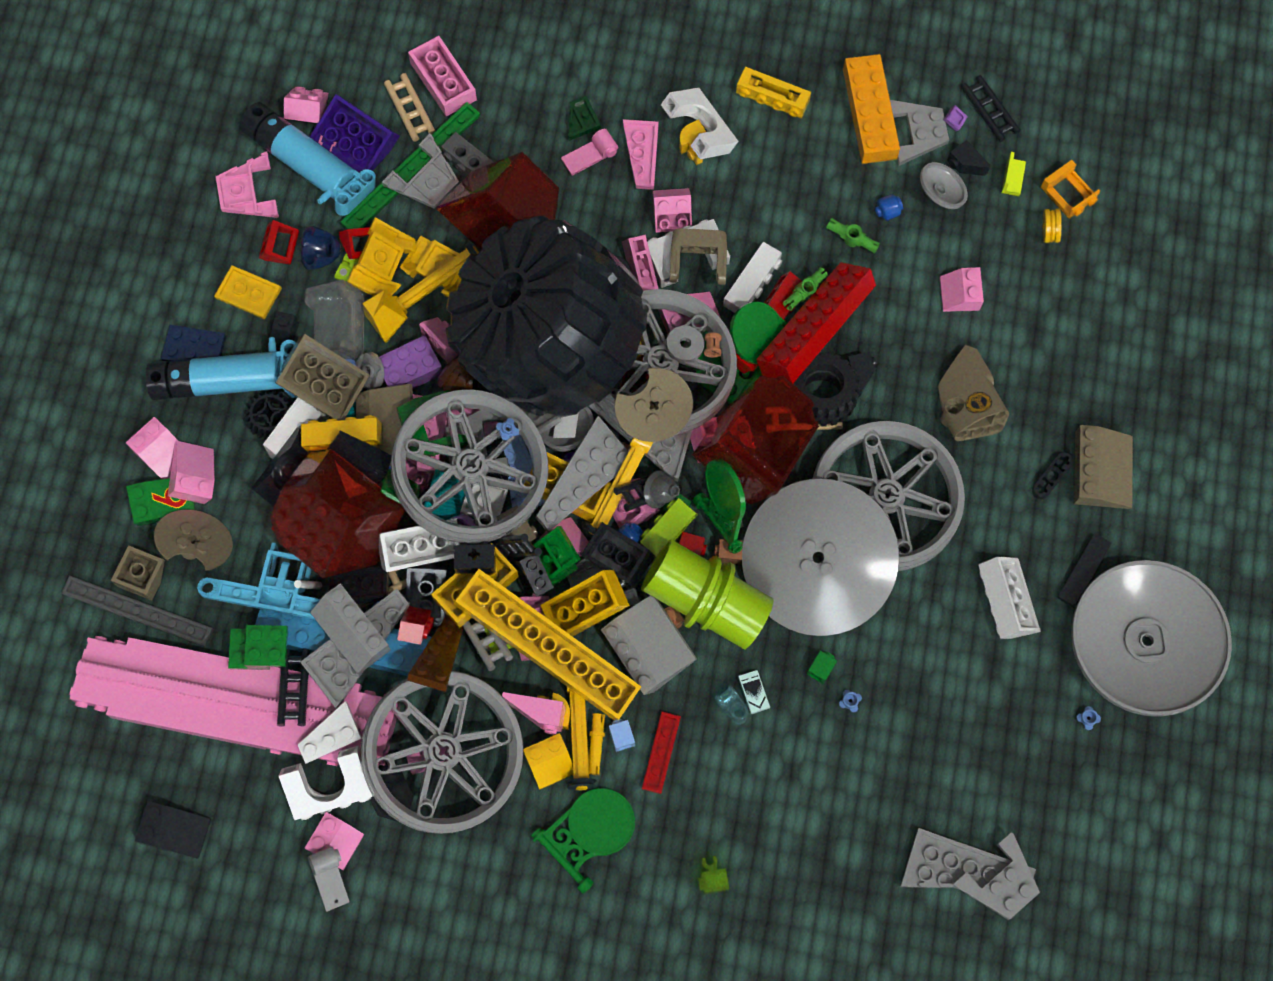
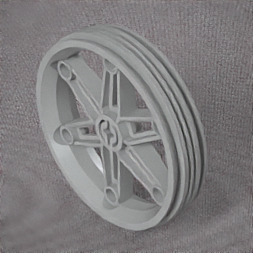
[597,289,737,436]
[391,390,548,544]
[812,421,965,571]
[361,671,523,834]

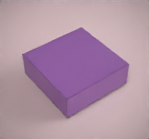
[944,105,968,131]

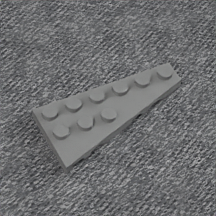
[535,416,628,532]

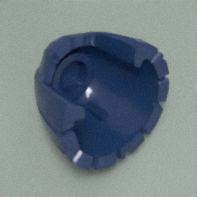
[301,226,341,270]

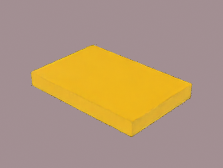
[214,265,282,320]

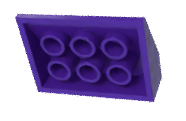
[310,94,400,173]

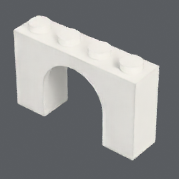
[661,88,739,159]
[647,219,730,288]
[279,746,373,820]

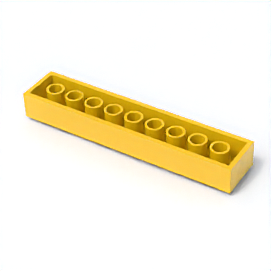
[453,569,641,721]

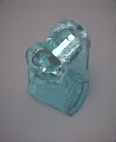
[714,685,749,724]

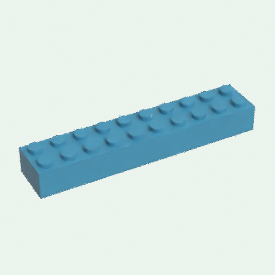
[255,609,432,676]

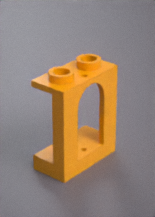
[1040,160,1100,219]

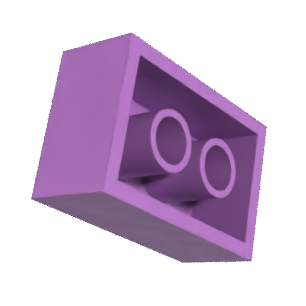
[379,335,442,389]

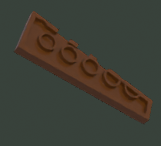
[407,615,464,692]

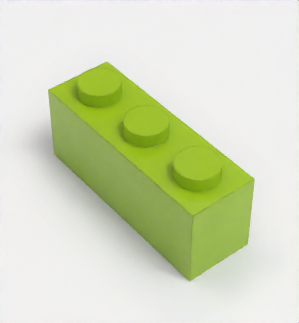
[641,498,698,557]

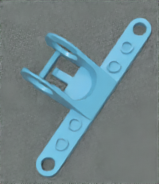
[197,543,321,620]

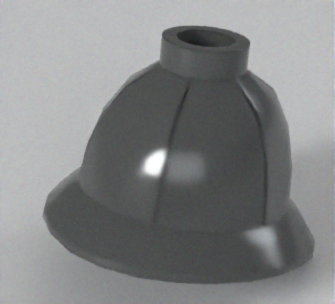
[643,471,680,508]

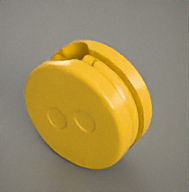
[1043,209,1061,243]

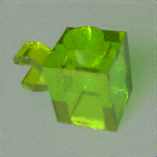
[698,856,729,895]

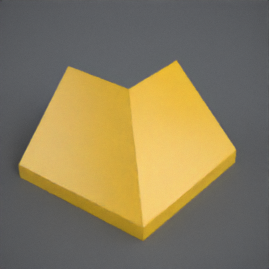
[362,290,408,343]

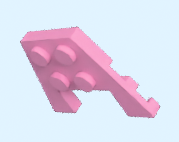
[216,152,279,218]

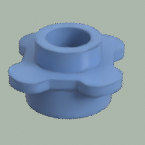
[496,418,519,440]
[839,690,862,712]
[1077,706,1101,730]

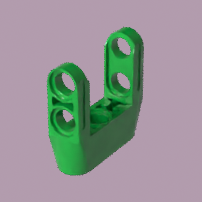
[397,390,468,457]

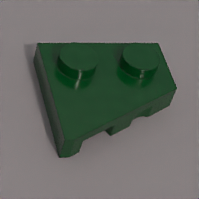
[568,96,601,141]

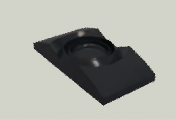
[251,427,324,511]

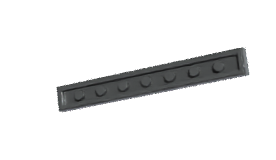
[61,576,214,647]

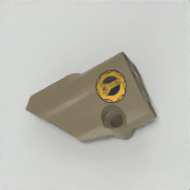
[937,345,1009,441]

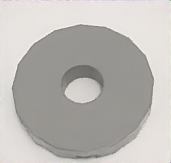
[666,325,704,363]
[356,352,384,390]

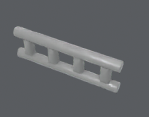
[463,621,513,671]

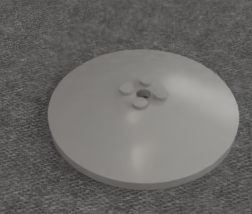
[742,479,899,636]
[1071,560,1232,716]

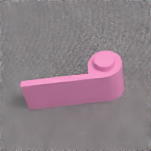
[561,129,618,176]

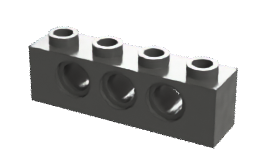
[441,132,511,197]

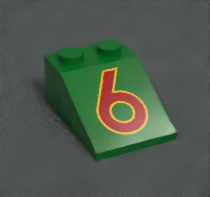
[126,478,195,526]

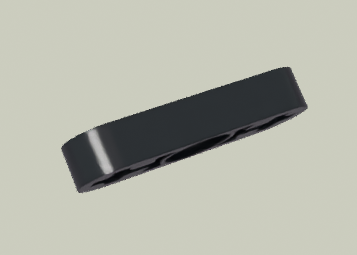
[1032,452,1073,500]

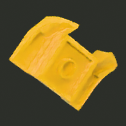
[347,217,416,296]
[400,236,461,297]

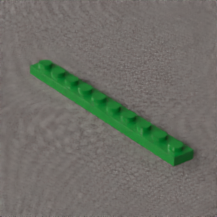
[340,102,480,230]

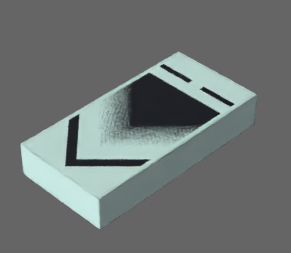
[738,670,770,714]

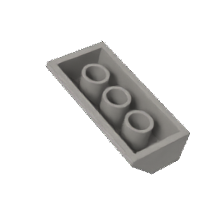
[310,583,390,675]

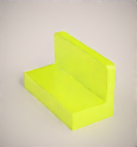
[1001,152,1026,196]

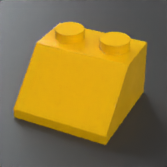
[523,733,573,790]

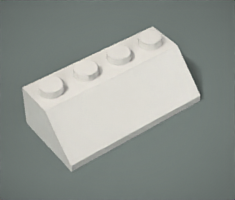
[263,398,329,459]
[379,518,459,572]
[979,557,1041,639]

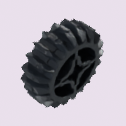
[244,390,293,440]

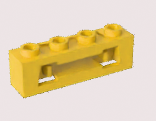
[736,67,811,118]

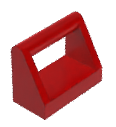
[259,220,299,265]
[339,227,370,259]

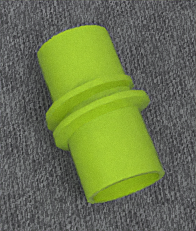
[641,539,774,649]

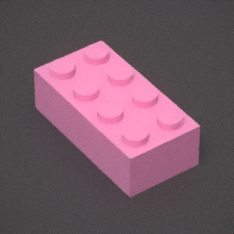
[408,36,477,117]

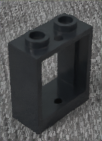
[509,556,554,597]

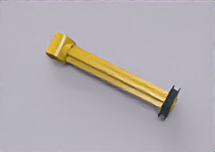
[392,241,479,315]
[582,437,653,535]
[566,687,597,790]

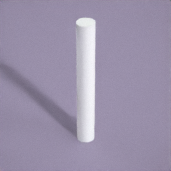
[294,580,322,589]

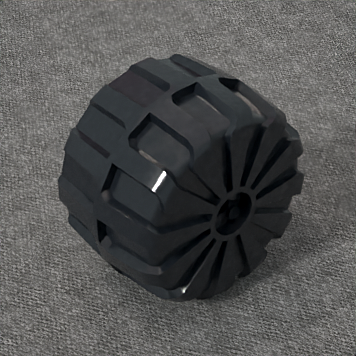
[445,215,647,418]

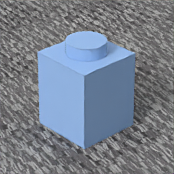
[609,719,635,752]

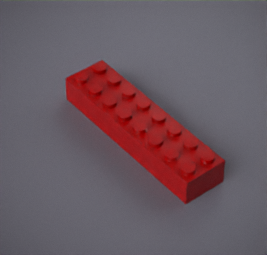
[756,262,876,384]

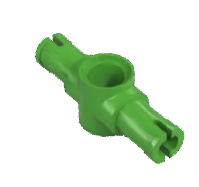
[826,218,880,254]
[783,267,828,311]

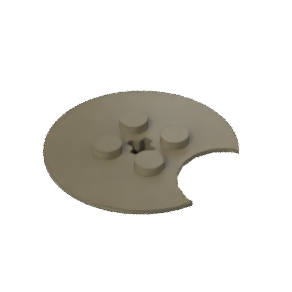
[615,368,693,442]
[154,510,233,571]

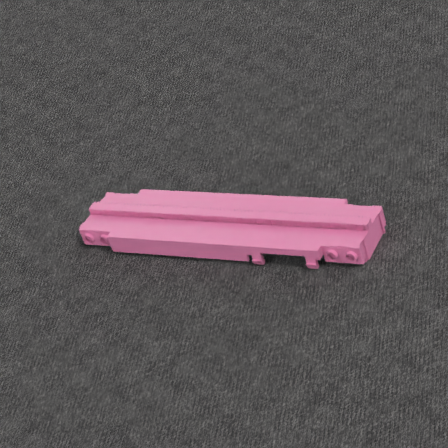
[69,636,400,767]

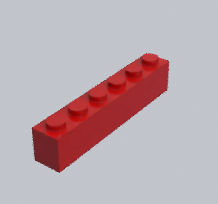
[736,271,805,373]

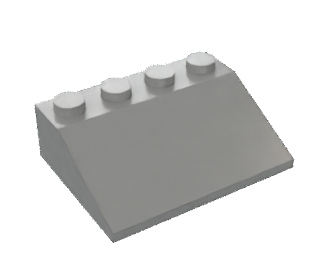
[601,596,697,695]

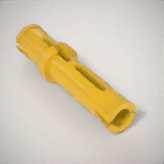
[589,713,605,775]

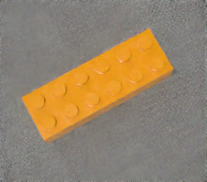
[843,54,900,164]

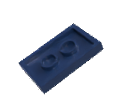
[161,325,226,362]

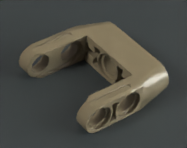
[669,228,727,285]

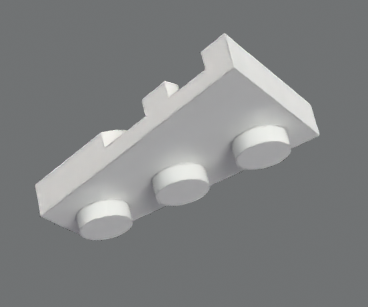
[298,701,362,764]

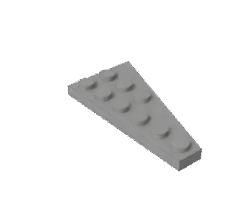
[300,589,410,709]
[900,828,1036,888]

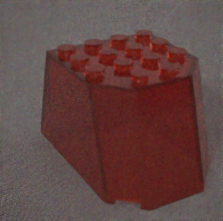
[437,152,559,250]
[692,376,819,504]
[270,449,405,578]

